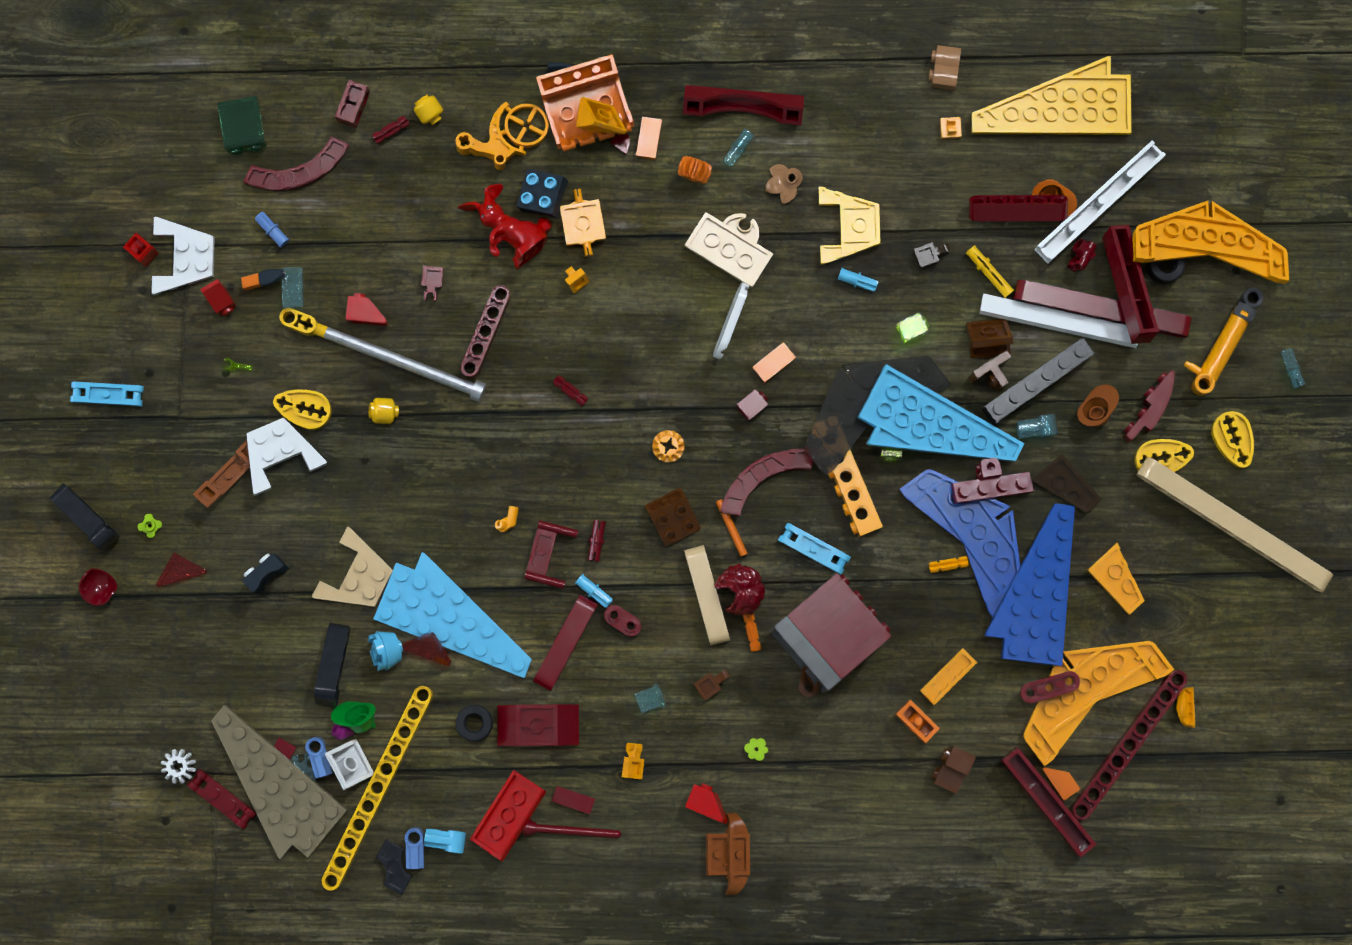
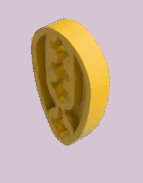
[273,390,332,430]
[1211,411,1254,469]
[1134,439,1194,472]

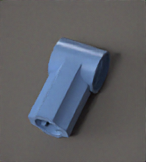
[305,737,333,778]
[405,827,424,869]

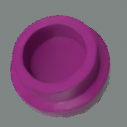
[332,724,354,740]

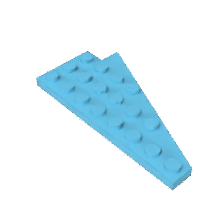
[857,364,1025,462]
[374,552,532,678]

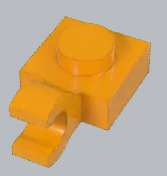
[622,743,644,779]

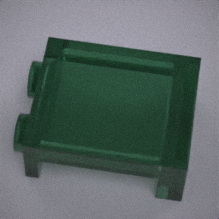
[217,96,267,155]

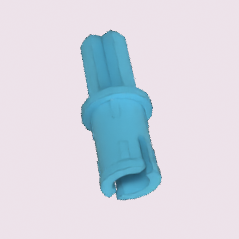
[837,268,878,292]
[575,574,612,608]

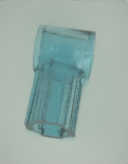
[1016,414,1058,439]

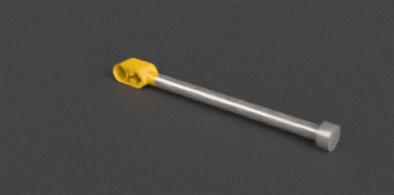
[279,308,487,402]

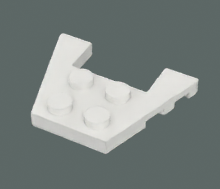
[152,217,215,295]
[247,418,327,496]

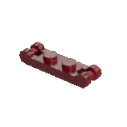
[187,768,257,830]

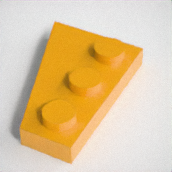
[1087,543,1144,615]

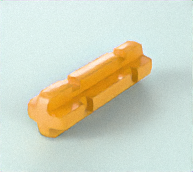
[929,556,969,573]

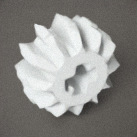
[161,749,196,784]

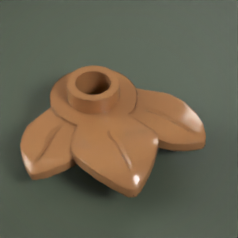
[765,164,803,204]

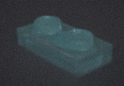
[282,267,304,308]

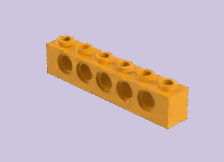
[811,415,883,537]

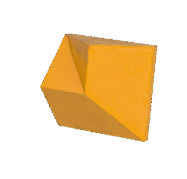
[576,97,627,134]

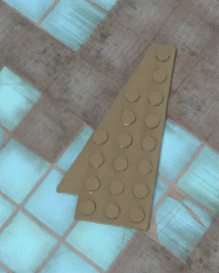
[211,705,348,859]

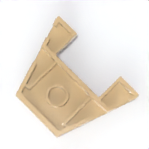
[312,526,393,607]

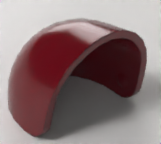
[78,569,117,606]

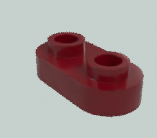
[604,605,641,637]

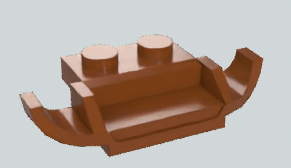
[706,813,750,895]

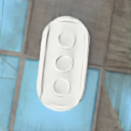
[713,282,749,359]

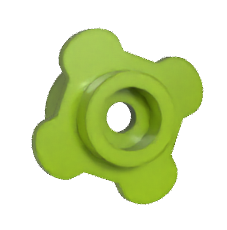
[138,514,162,538]

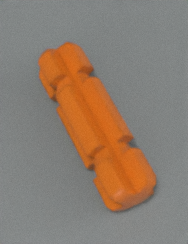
[743,613,761,652]

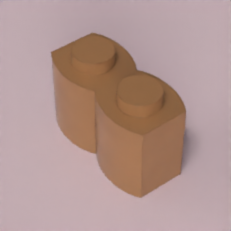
[928,45,961,91]

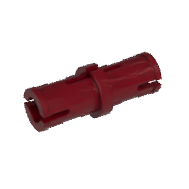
[587,520,606,562]

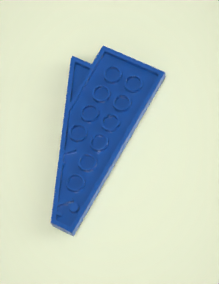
[984,503,1075,667]

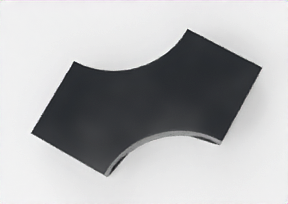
[376,839,412,895]

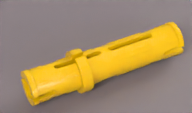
[965,245,1014,298]

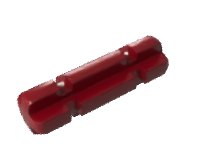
[372,116,410,144]
[553,375,588,406]

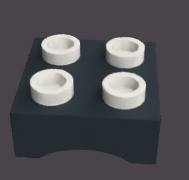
[242,553,289,595]

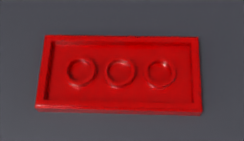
[470,770,547,861]

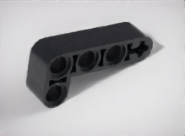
[49,483,120,551]
[314,623,350,707]

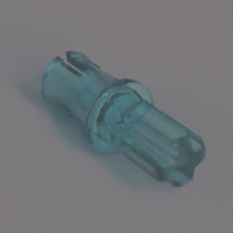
[723,128,754,167]
[1281,348,1306,389]

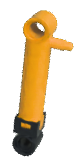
[1184,288,1264,396]

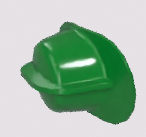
[331,701,376,733]

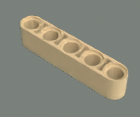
[684,545,730,646]

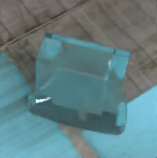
[635,683,665,713]

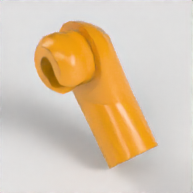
[495,506,519,532]

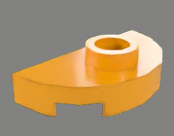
[1176,687,1195,728]

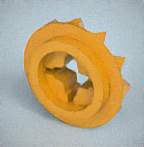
[652,430,684,462]

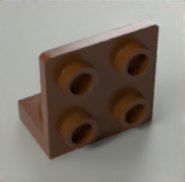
[644,488,701,547]

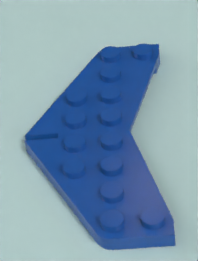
[899,469,1020,618]

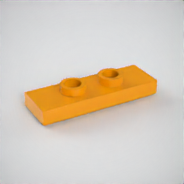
[920,648,977,705]

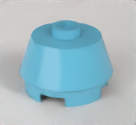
[368,631,403,671]

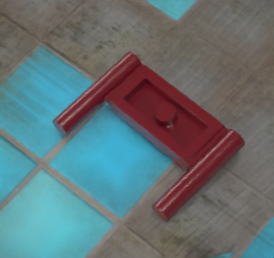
[524,520,579,589]

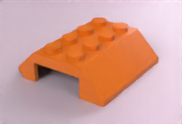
[536,54,634,152]

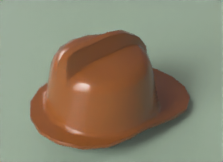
[1077,384,1119,428]

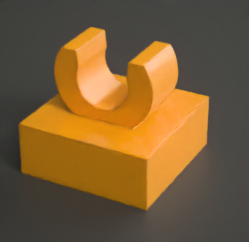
[940,117,962,139]
[565,266,590,293]

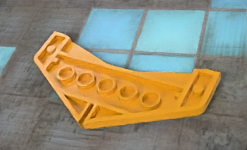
[1133,201,1289,284]
[1023,641,1174,766]

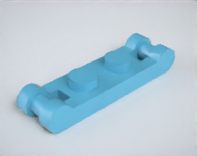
[70,382,144,407]
[778,523,851,575]

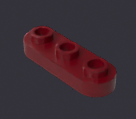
[1020,671,1080,703]

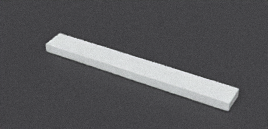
[979,294,1138,348]

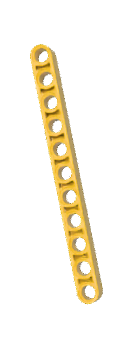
[322,686,433,890]

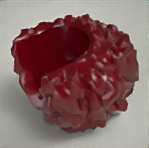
[714,563,766,615]

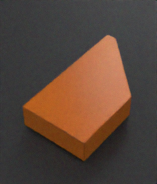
[1042,767,1081,801]

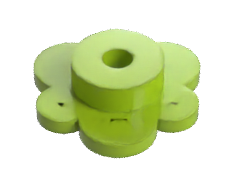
[744,738,768,761]

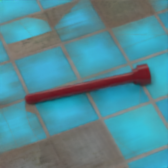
[523,819,621,838]

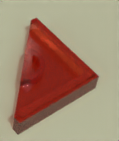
[156,553,207,587]
[402,632,452,666]

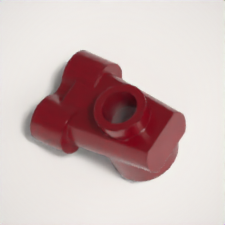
[1067,238,1097,272]

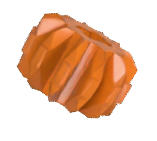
[678,156,712,184]

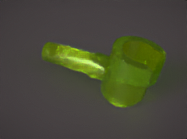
[223,358,252,371]

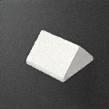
[325,739,374,790]

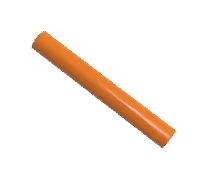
[715,499,748,557]

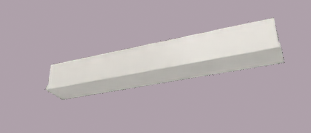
[1034,140,1166,264]

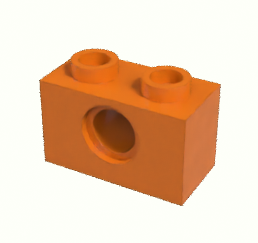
[894,700,940,743]

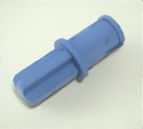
[255,212,290,248]

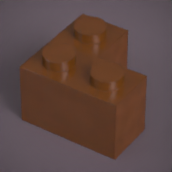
[931,746,976,794]

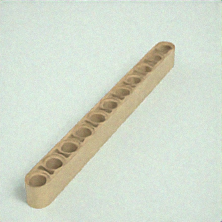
[1136,457,1333,593]

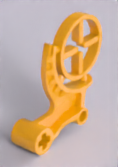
[456,102,548,170]

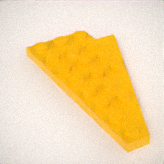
[971,56,1132,135]

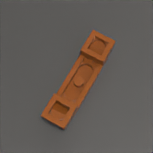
[193,440,250,509]

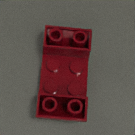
[497,704,579,746]

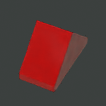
[123,233,159,267]

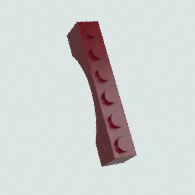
[683,85,804,125]

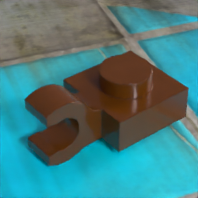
[694,670,730,700]

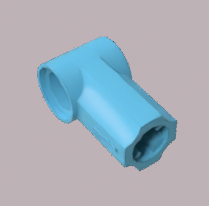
[424,828,466,853]

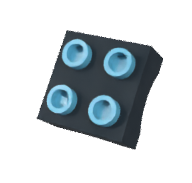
[516,169,568,219]

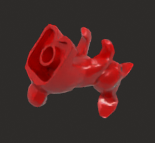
[458,183,551,270]

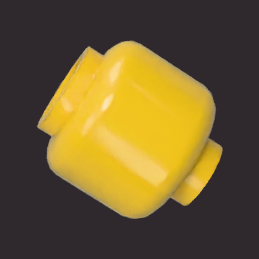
[414,94,443,125]
[368,398,399,424]

